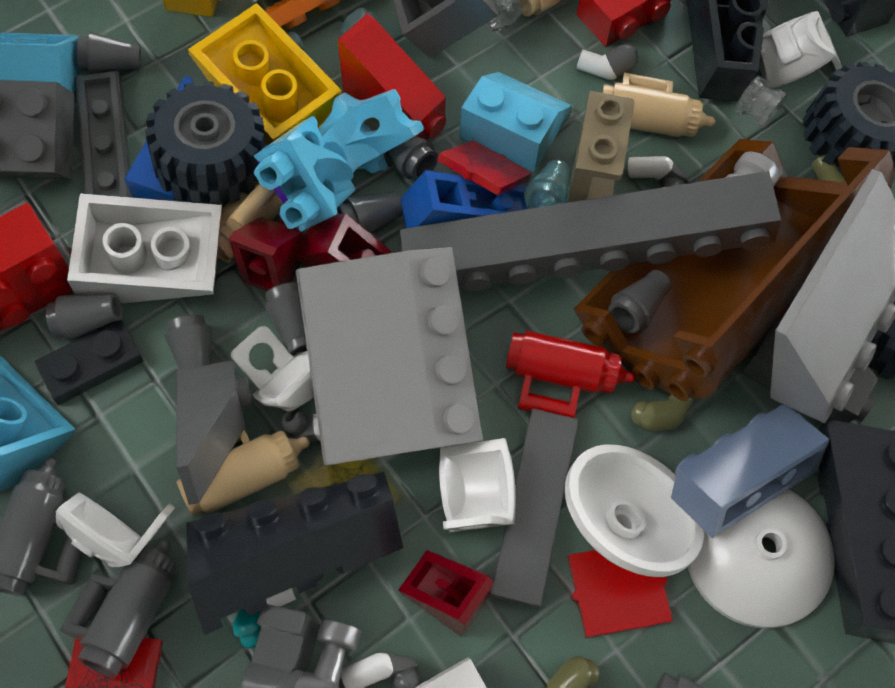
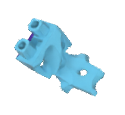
[254,89,424,232]

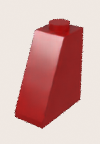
[338,13,446,140]

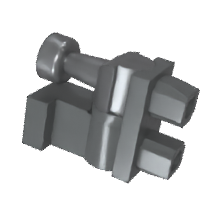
[241,604,362,688]

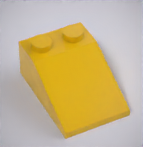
[188,3,342,146]

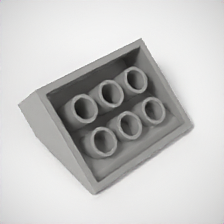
[770,169,895,423]
[296,247,483,466]

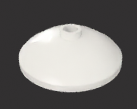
[565,445,704,577]
[688,490,835,629]

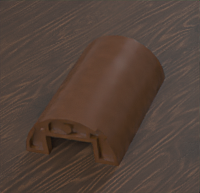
[573,139,894,401]

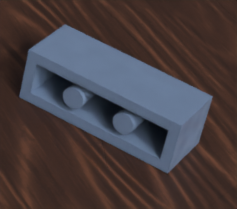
[671,404,829,538]

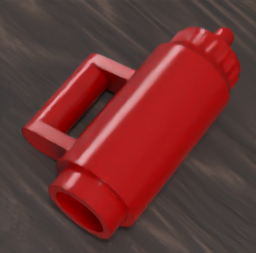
[505,330,636,418]

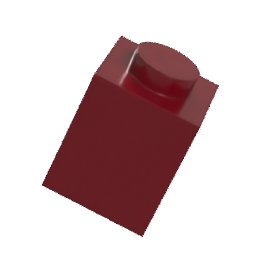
[295,213,393,267]
[229,217,303,291]

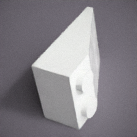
[67,194,222,303]

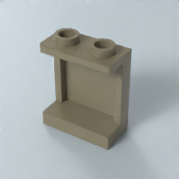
[566,91,635,203]

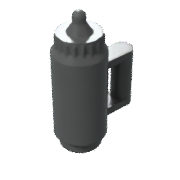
[0,458,83,597]
[60,540,176,678]

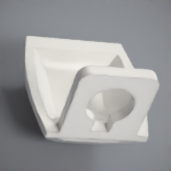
[759,11,842,90]
[231,326,314,411]
[439,438,516,532]
[56,492,175,567]

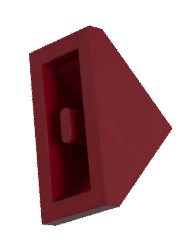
[398,550,494,637]

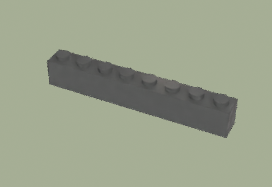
[400,171,781,292]

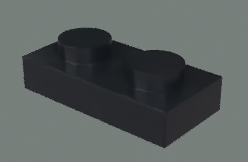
[34,320,144,406]

